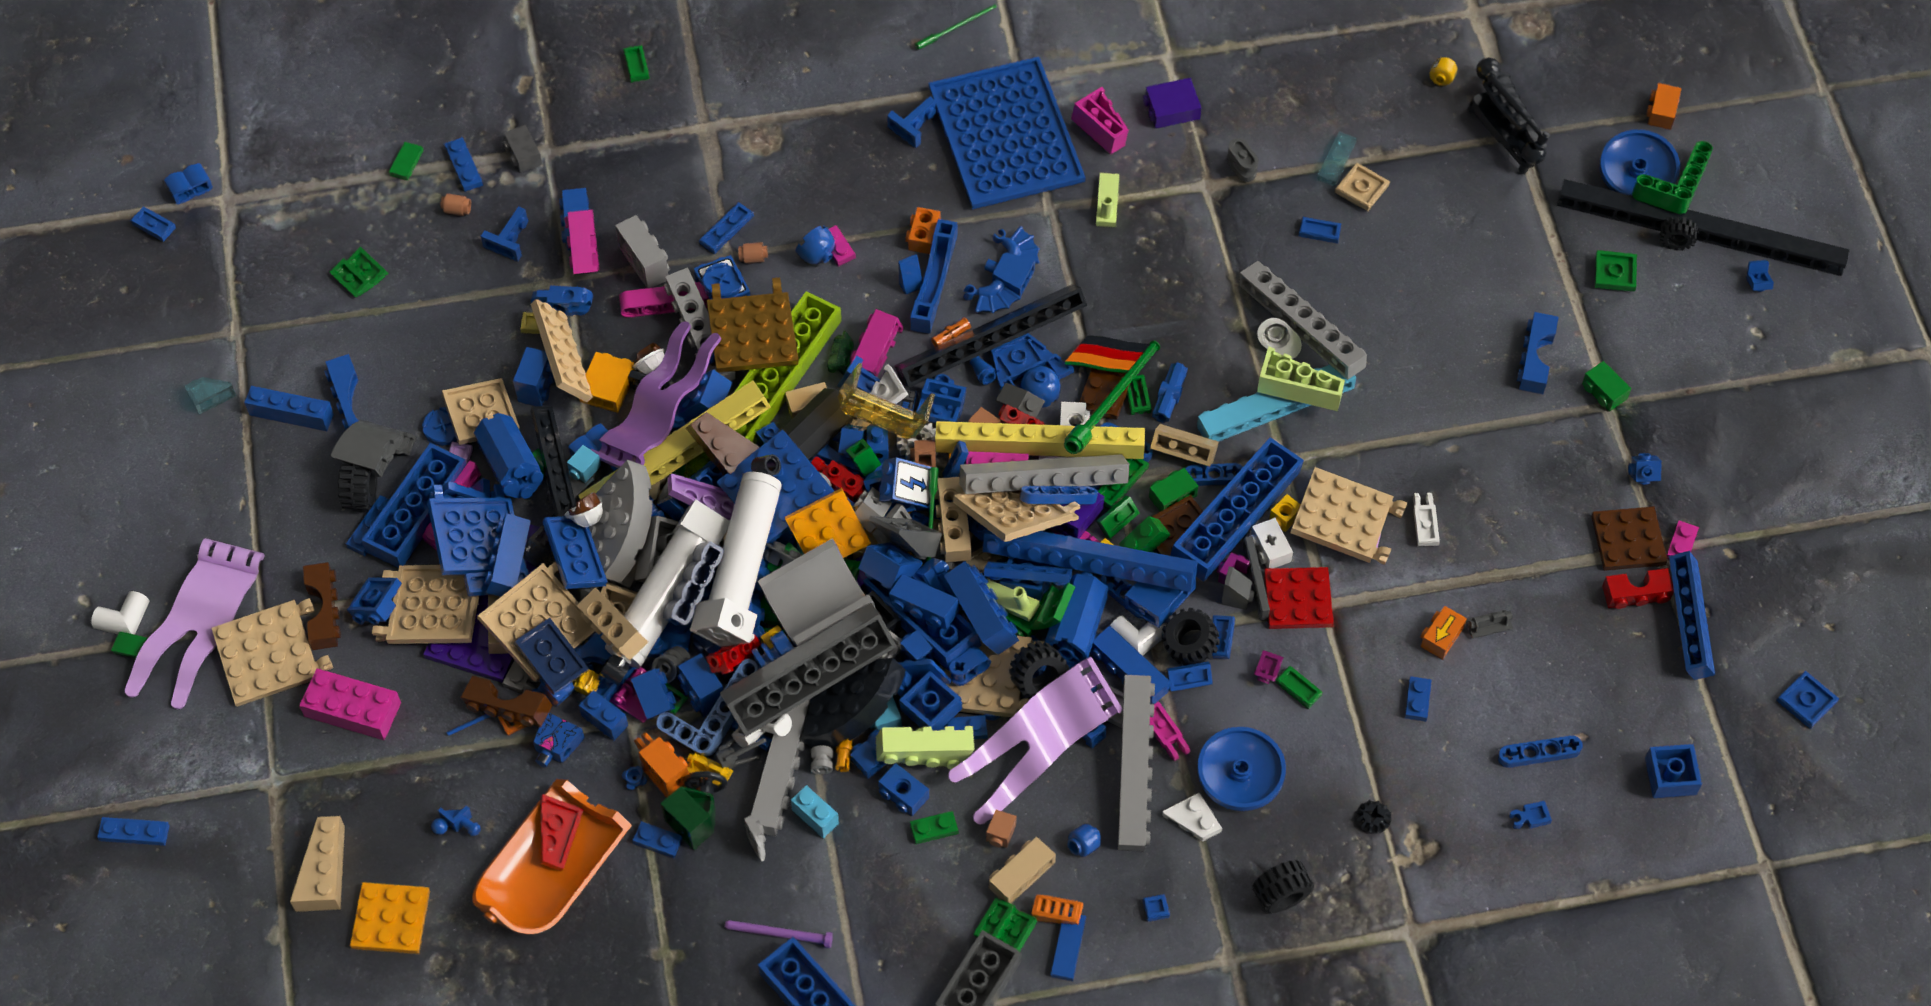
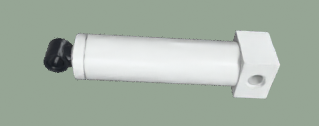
[690,454,782,647]
[599,500,730,685]

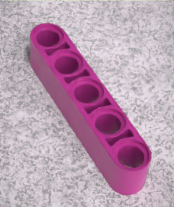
[619,282,709,318]

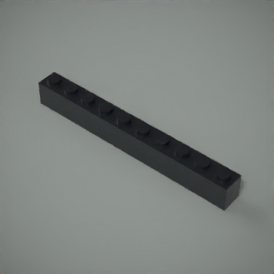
[894,284,1088,388]

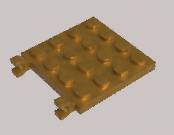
[707,277,799,373]

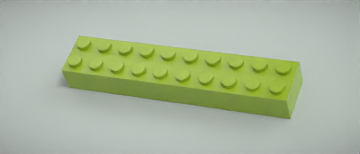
[700,291,842,461]

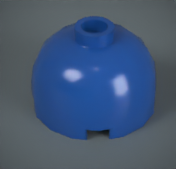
[795,225,835,264]
[1020,366,1061,408]

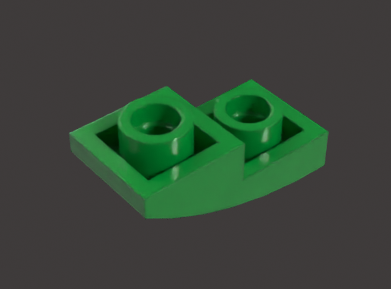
[111,632,148,659]

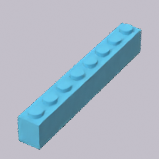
[1197,364,1356,441]

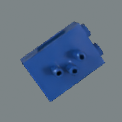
[1125,580,1196,628]

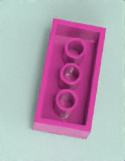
[299,668,401,740]

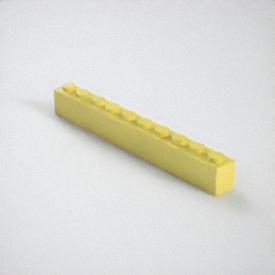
[578,381,771,500]
[935,421,1145,459]

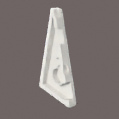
[851,364,909,427]

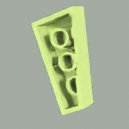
[1257,346,1345,411]
[876,726,974,769]

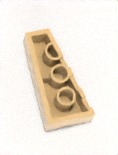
[290,816,345,912]

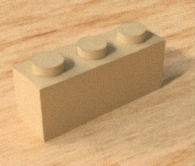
[1150,424,1219,466]
[989,837,1056,903]

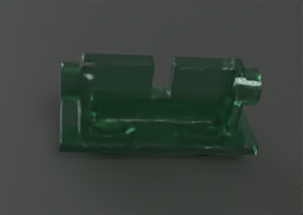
[827,331,854,376]

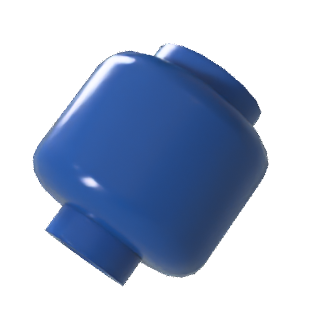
[1067,824,1101,857]

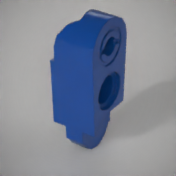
[531,286,593,316]

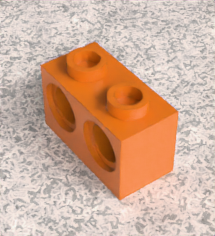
[906,207,941,254]

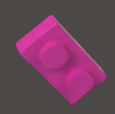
[829,225,856,266]
[1666,521,1699,559]

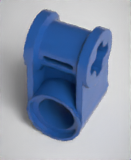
[949,645,991,686]

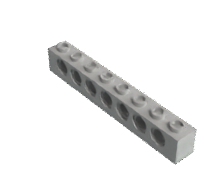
[1240,261,1367,380]

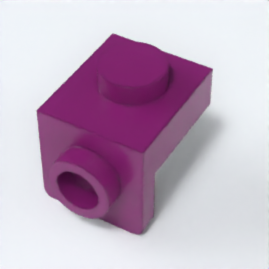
[1217,552,1250,585]
[1254,650,1284,684]

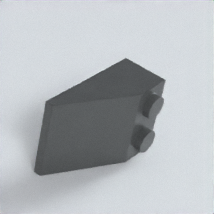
[869,516,942,559]

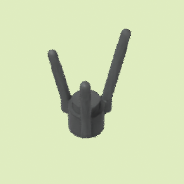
[716,738,766,769]

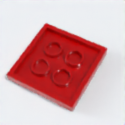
[1264,567,1334,629]

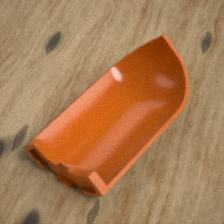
[473,779,632,934]

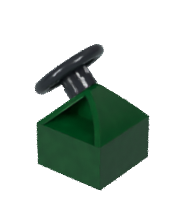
[661,771,728,850]

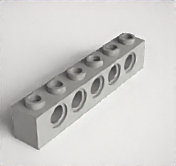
[664,268,736,381]

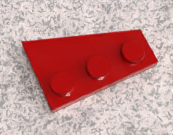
[540,794,584,871]

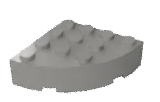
[589,460,652,583]

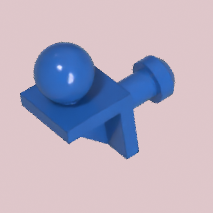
[431,806,481,836]

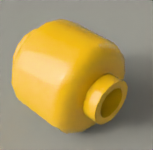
[1429,57,1457,86]

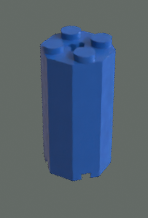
[474,413,543,499]
[1045,571,1109,668]

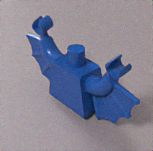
[963,226,1040,314]

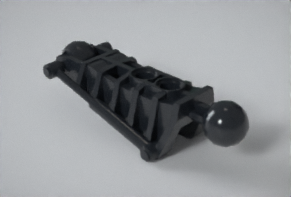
[1467,57,1550,174]

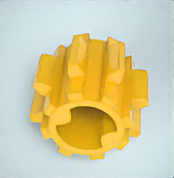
[572,669,600,695]

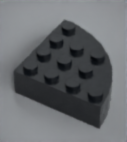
[801,658,906,749]

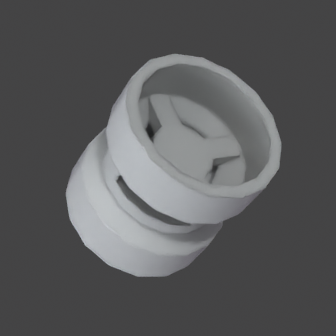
[811,746,833,775]

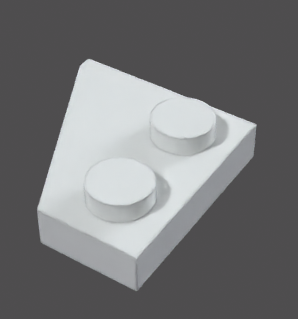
[1162,793,1222,842]

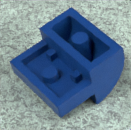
[915,378,966,423]

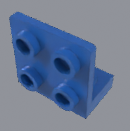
[897,659,951,697]

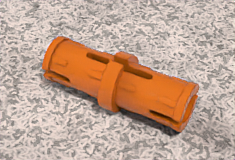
[931,317,971,347]

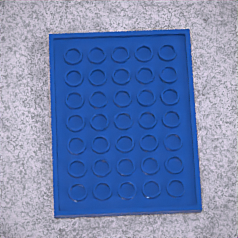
[929,57,1085,209]

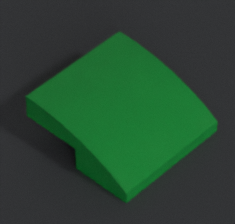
[330,247,388,298]
[1029,583,1075,630]
[974,898,1038,951]

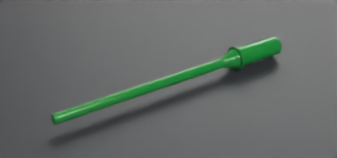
[915,4,997,50]
[926,467,938,562]

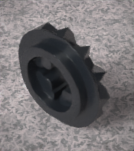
[1356,799,1391,834]

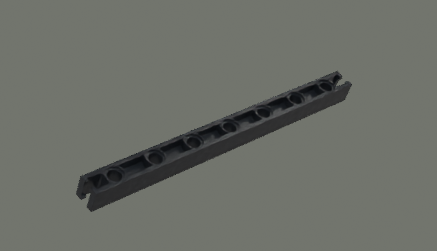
[1557,179,1850,276]

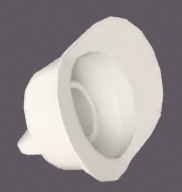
[1257,318,1302,359]

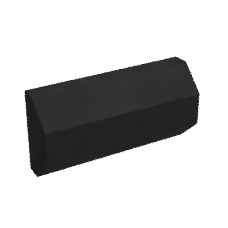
[777,388,856,461]

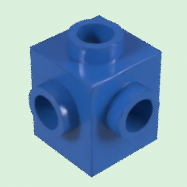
[1628,453,1662,484]

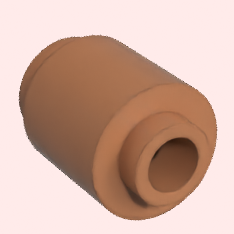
[441,193,471,216]
[738,242,768,264]

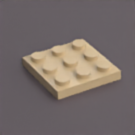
[442,378,519,445]

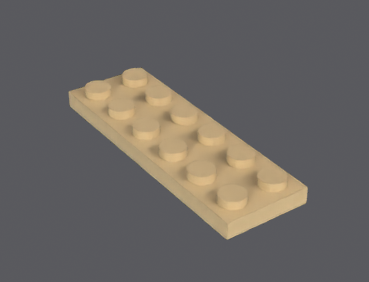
[531,299,592,402]

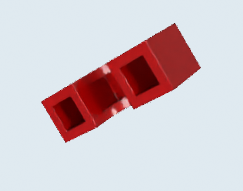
[1602,568,1674,609]

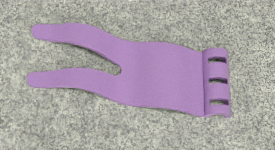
[125,538,265,709]
[948,657,1123,824]

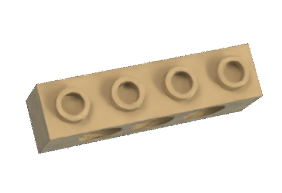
[934,477,971,562]
[577,587,648,660]

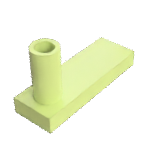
[1096,173,1120,227]
[986,579,1040,622]

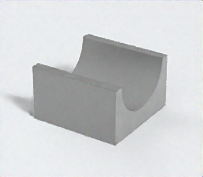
[758,538,876,648]

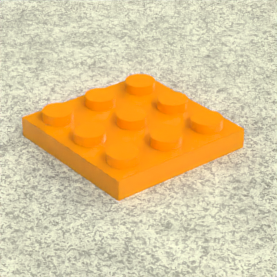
[785,488,871,558]
[350,882,430,954]

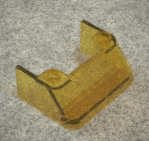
[838,363,935,439]

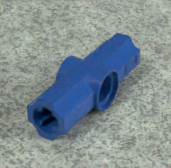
[1152,362,1188,423]

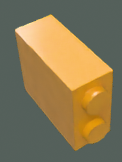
[579,352,636,413]

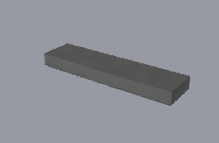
[1243,536,1270,621]

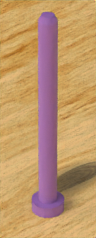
[725,920,833,948]

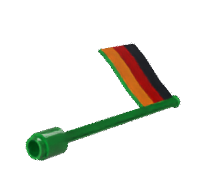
[1064,335,1160,454]

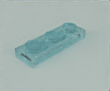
[1317,132,1357,186]

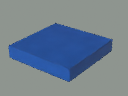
[1776,671,1839,729]

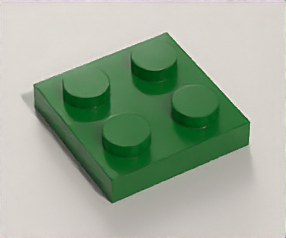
[1595,250,1637,292]

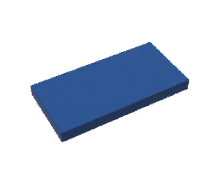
[543,516,608,589]

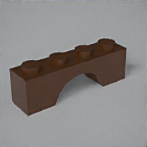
[303,562,341,650]
[461,676,553,727]

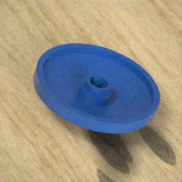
[1599,129,1680,195]
[1197,727,1286,811]

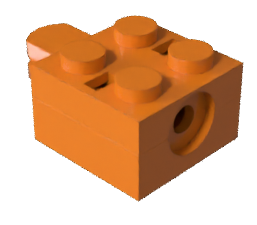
[634,732,690,797]

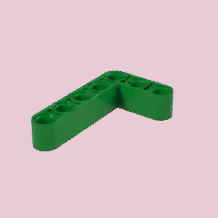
[1632,141,1713,214]

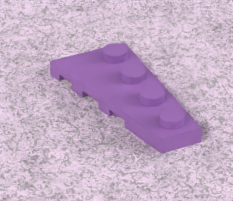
[668,473,735,521]

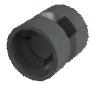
[652,646,691,682]

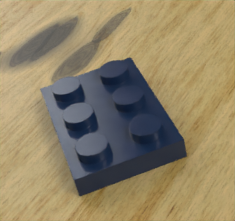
[514,618,589,695]

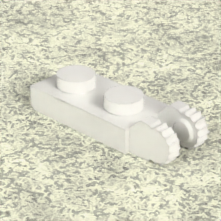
[1413,493,1440,546]

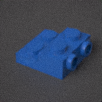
[347,577,402,625]

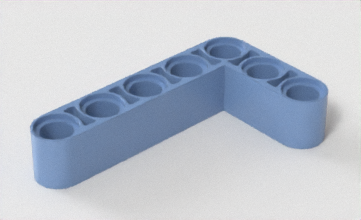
[656,659,759,757]

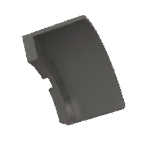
[331,420,417,477]

